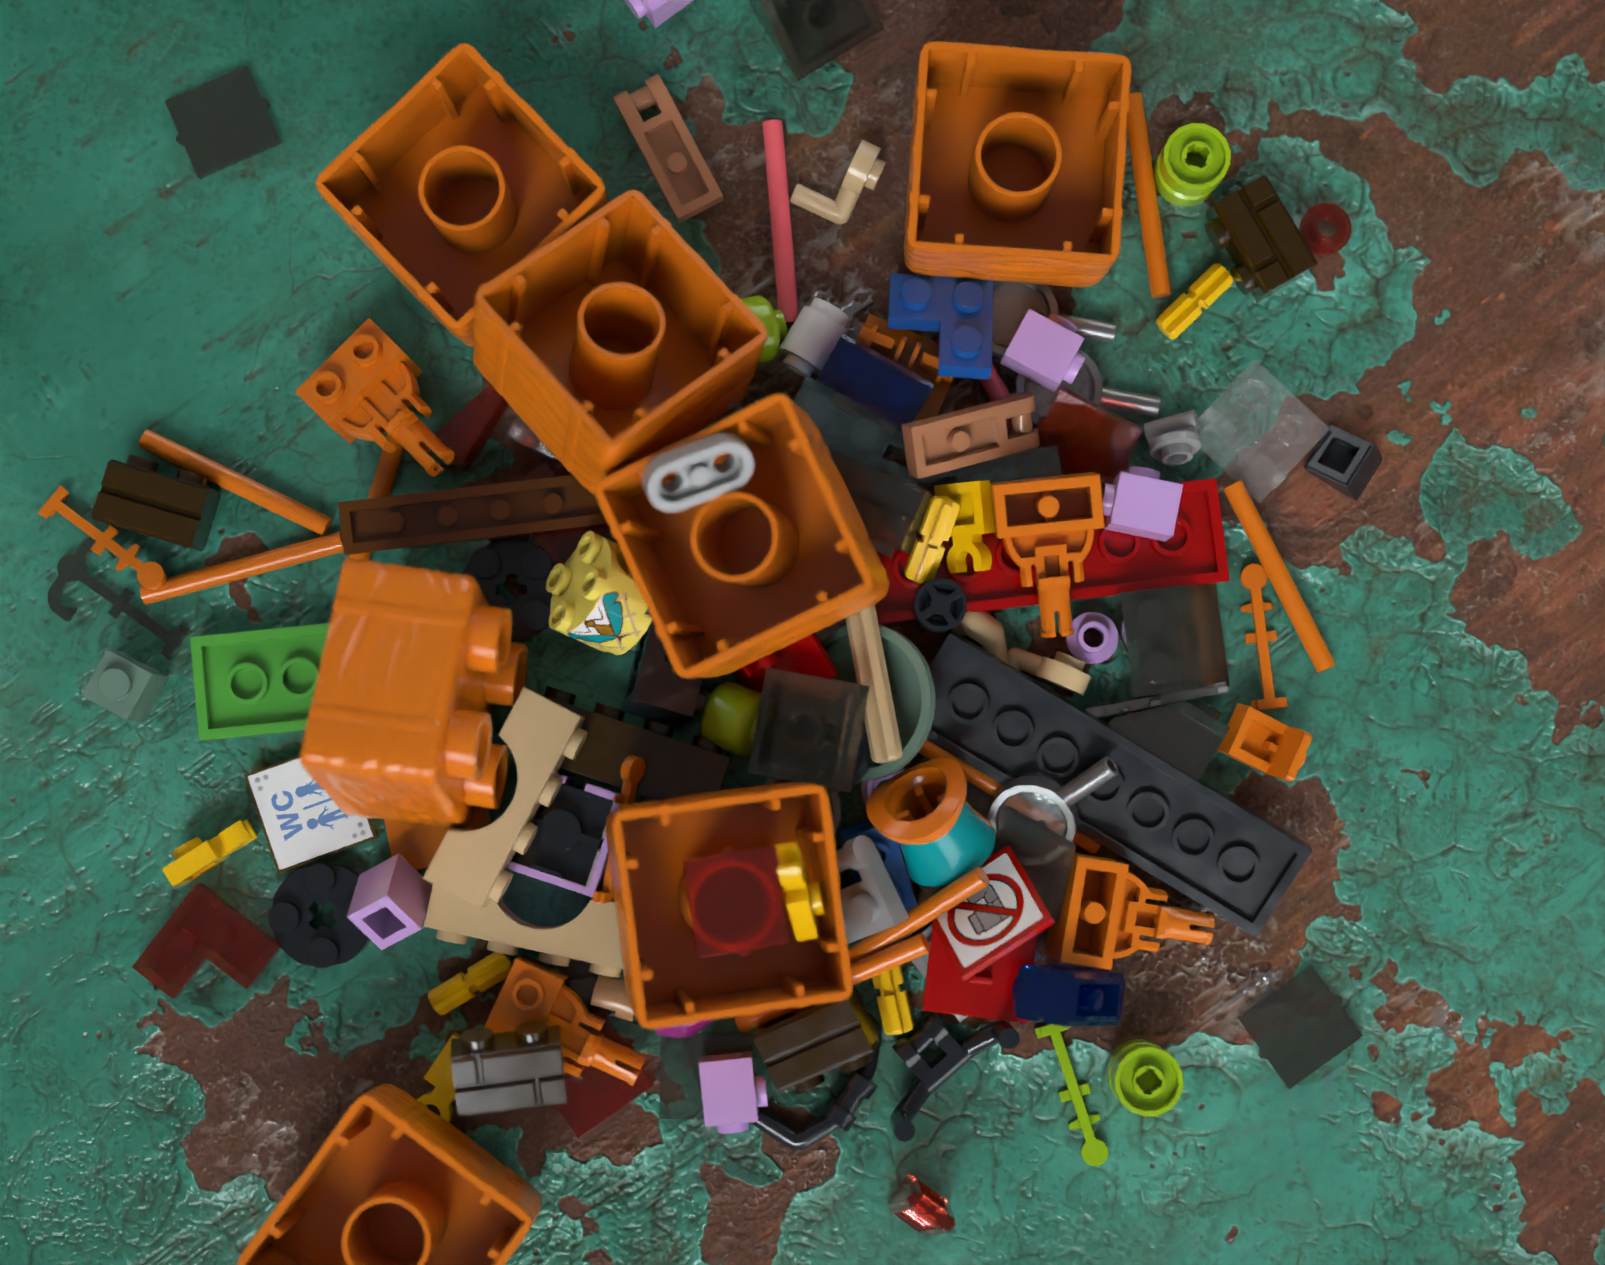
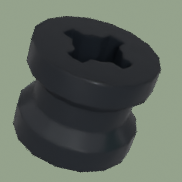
[913,579,967,633]

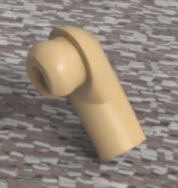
[952,611,1009,664]

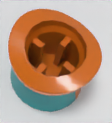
[866,757,996,887]

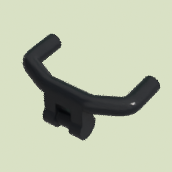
[753,1011,882,1150]
[890,1012,1020,1142]

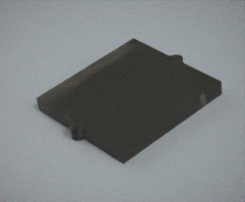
[165,65,282,179]
[992,806,1076,927]
[1237,965,1363,1090]
[655,1031,757,1120]

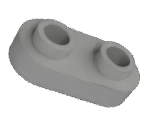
[642,433,754,512]

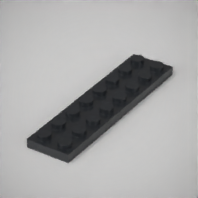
[927,630,1313,937]

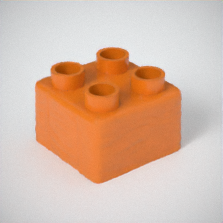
[903,41,1132,287]
[315,43,609,347]
[472,190,768,496]
[596,394,889,678]
[300,558,528,829]
[606,782,852,1029]
[237,1084,542,1265]

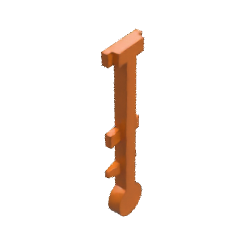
[37,485,167,590]
[1239,564,1288,710]
[592,755,646,903]

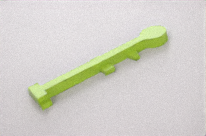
[1034,1017,1109,1166]

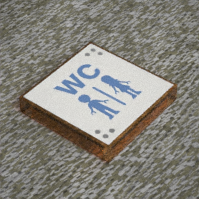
[244,755,380,873]

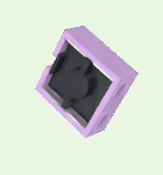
[507,773,621,897]

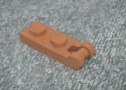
[612,74,724,224]
[901,392,1040,479]

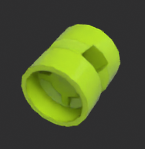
[1153,123,1231,207]
[1105,1039,1184,1117]

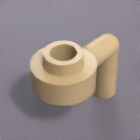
[789,140,886,225]
[1008,647,1091,696]

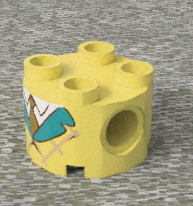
[546,531,652,655]

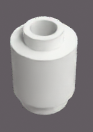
[779,298,850,379]

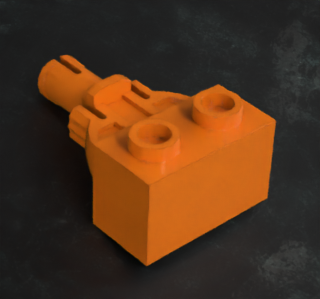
[295,318,455,477]
[990,472,1105,638]
[1044,851,1215,970]
[484,954,647,1086]

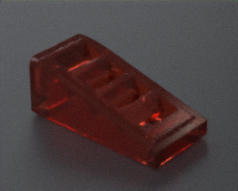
[431,384,509,472]
[887,1174,956,1236]

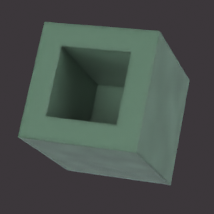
[81,649,169,722]

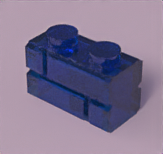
[817,333,935,435]
[1012,964,1126,1027]

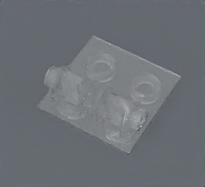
[1198,359,1330,503]

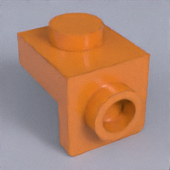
[1217,703,1312,782]

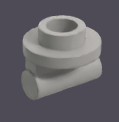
[1144,410,1202,466]

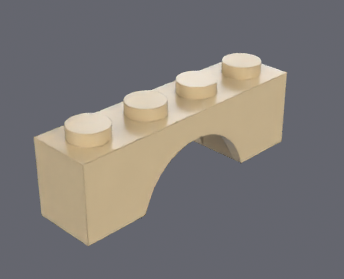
[423,687,588,909]
[424,884,623,978]

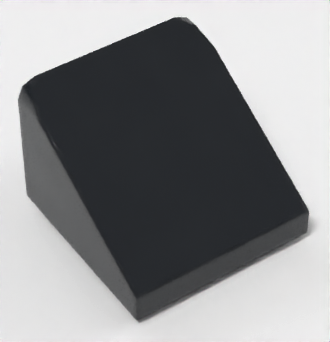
[1304,425,1382,500]

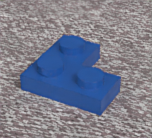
[887,273,994,380]

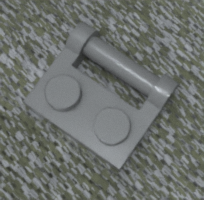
[836,835,909,944]

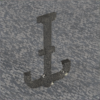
[48,537,191,660]

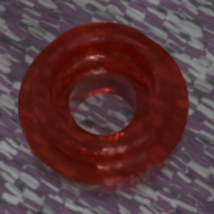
[1299,203,1352,255]

